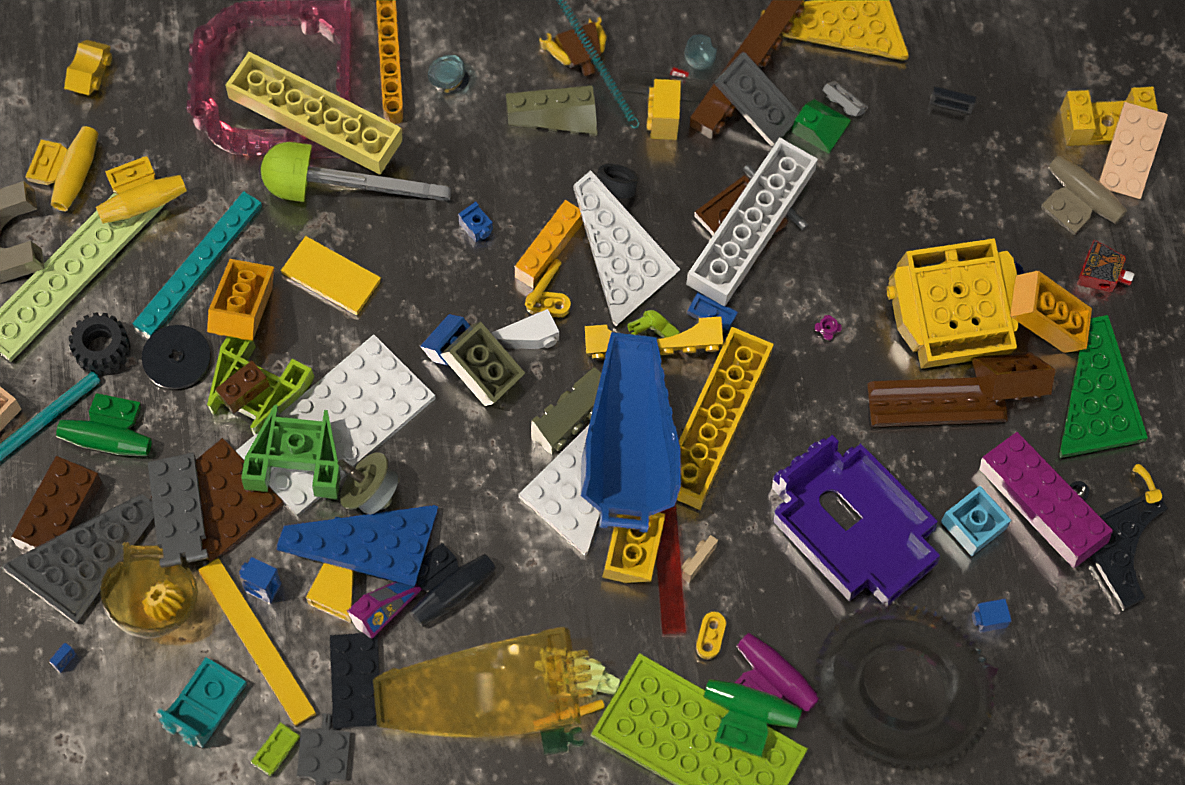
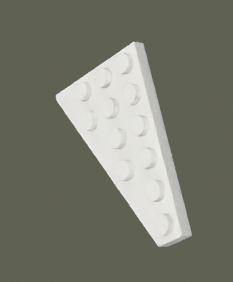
[573,171,680,326]
[519,425,600,556]

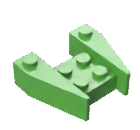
[241,405,341,499]

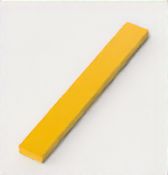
[198,558,316,727]

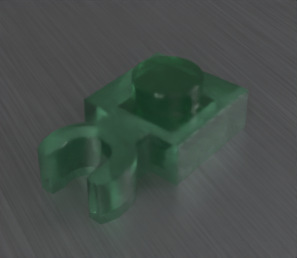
[540,726,584,756]

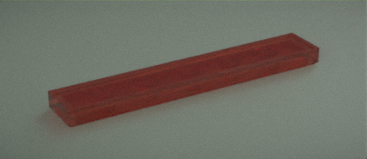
[656,503,686,636]

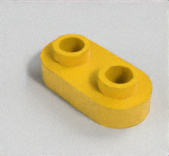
[526,292,571,317]
[696,612,726,660]

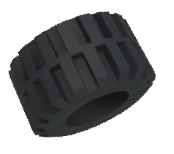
[69,312,131,375]

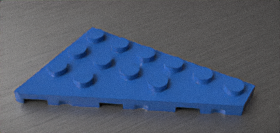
[277,505,438,586]

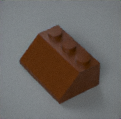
[972,352,1056,402]

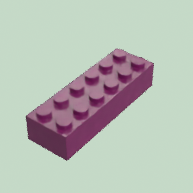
[979,432,1113,568]

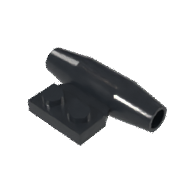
[410,542,496,626]

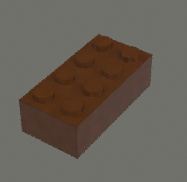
[11,456,103,551]

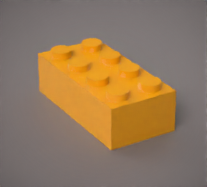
[207,259,274,340]
[1010,271,1092,353]

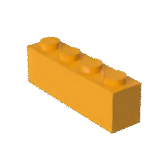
[515,200,583,289]

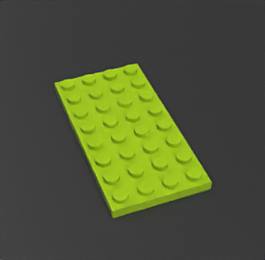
[591,653,807,785]

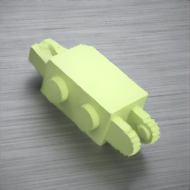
[534,647,620,698]

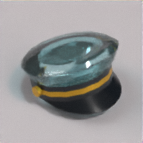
[427,55,469,93]

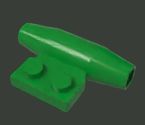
[56,393,152,456]
[703,679,802,758]

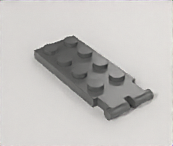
[148,452,209,568]

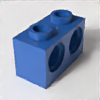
[239,557,282,603]

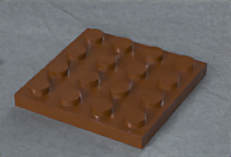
[151,438,284,563]

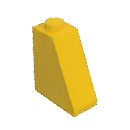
[306,563,354,623]

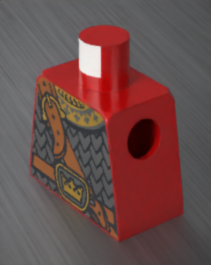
[1076,240,1134,292]

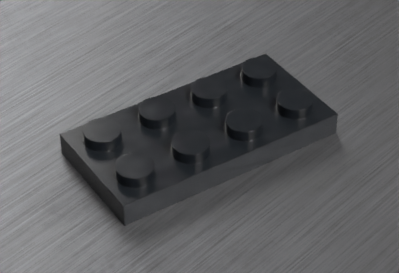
[330,633,382,731]

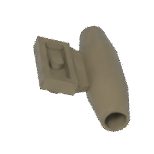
[1041,155,1127,236]

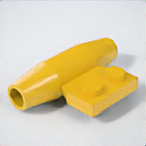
[25,126,99,211]
[96,156,187,224]

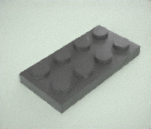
[714,52,799,146]

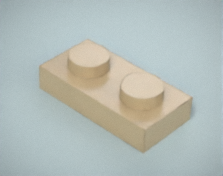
[681,535,718,583]

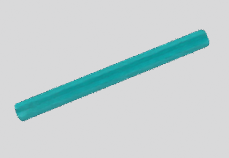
[0,372,100,461]

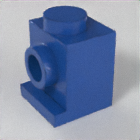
[458,202,493,242]

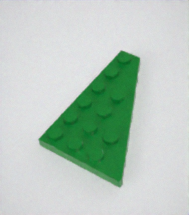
[1059,315,1148,458]

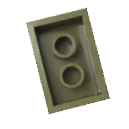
[440,321,525,406]

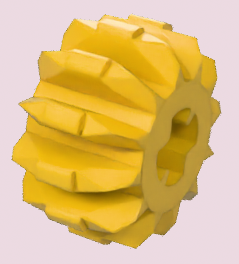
[142,580,185,622]

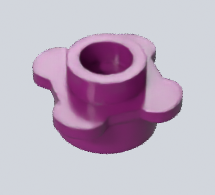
[814,315,842,340]

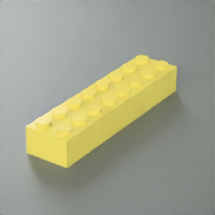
[226,52,403,174]

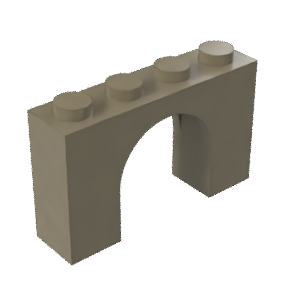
[0,181,44,283]

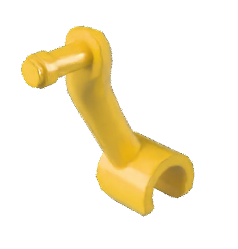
[1133,464,1162,503]

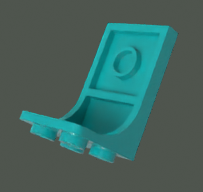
[156,657,247,748]

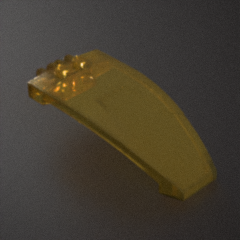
[373,627,594,738]

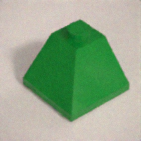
[792,99,851,154]

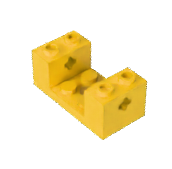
[1060,87,1158,146]

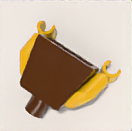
[539,17,607,77]

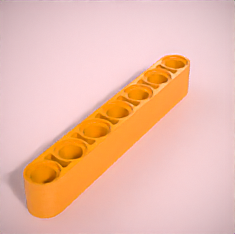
[376,0,404,124]

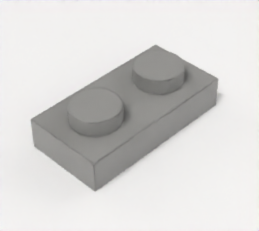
[823,81,868,116]

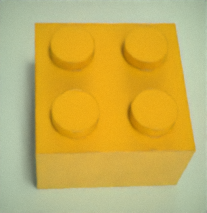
[647,79,681,140]

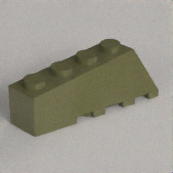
[506,85,597,136]
[531,367,601,455]

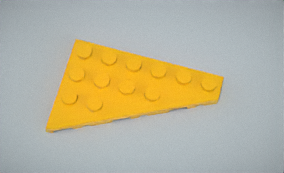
[761,0,908,60]

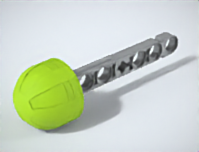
[261,142,452,202]

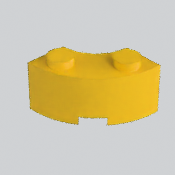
[64,40,112,95]

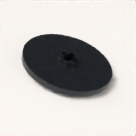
[141,325,211,389]

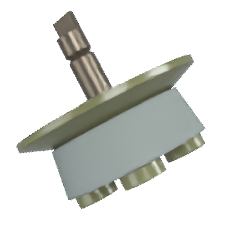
[337,452,399,514]

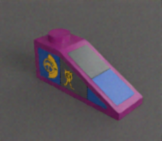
[347,581,422,638]

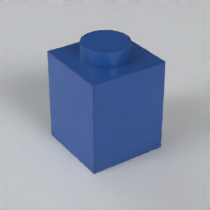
[972,599,1011,633]

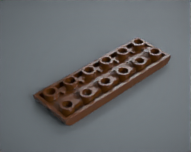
[867,377,1008,427]

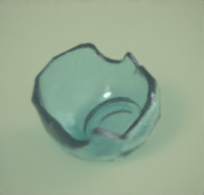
[684,34,717,70]

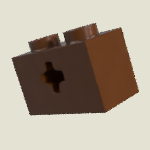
[215,361,270,415]

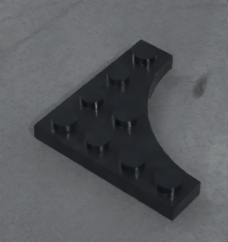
[1090,494,1168,610]

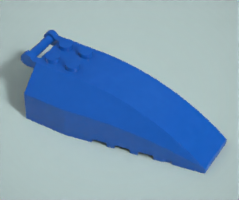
[581,332,681,532]

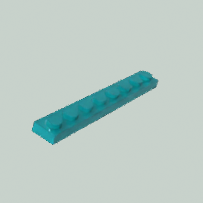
[132,191,262,338]

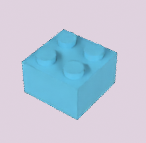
[941,486,1011,556]

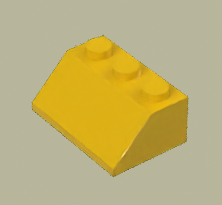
[602,513,665,583]

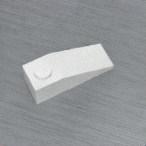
[491,309,559,349]

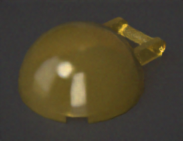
[100,543,198,638]

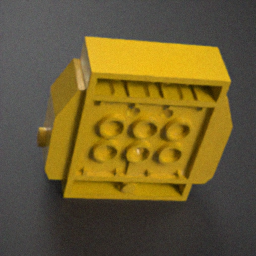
[887,238,1019,369]

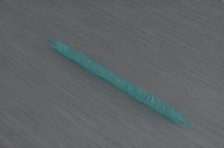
[556,0,639,128]

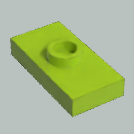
[251,722,300,777]

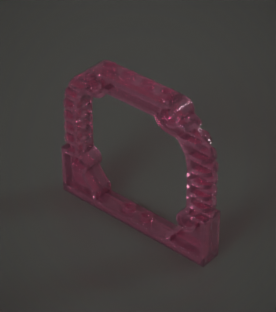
[187,0,352,158]

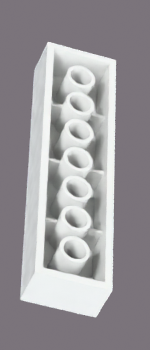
[686,138,818,307]

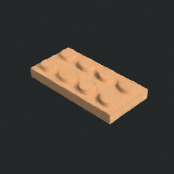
[1099,102,1168,199]

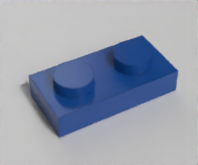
[687,293,738,333]

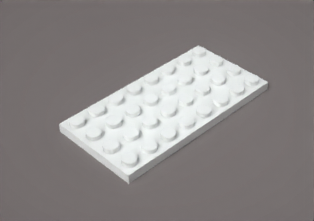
[236,335,436,517]

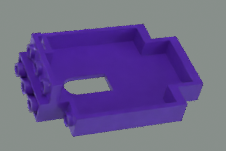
[772,435,940,607]

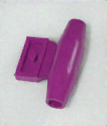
[735,633,820,712]

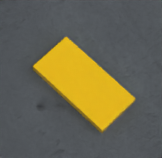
[281,236,381,315]

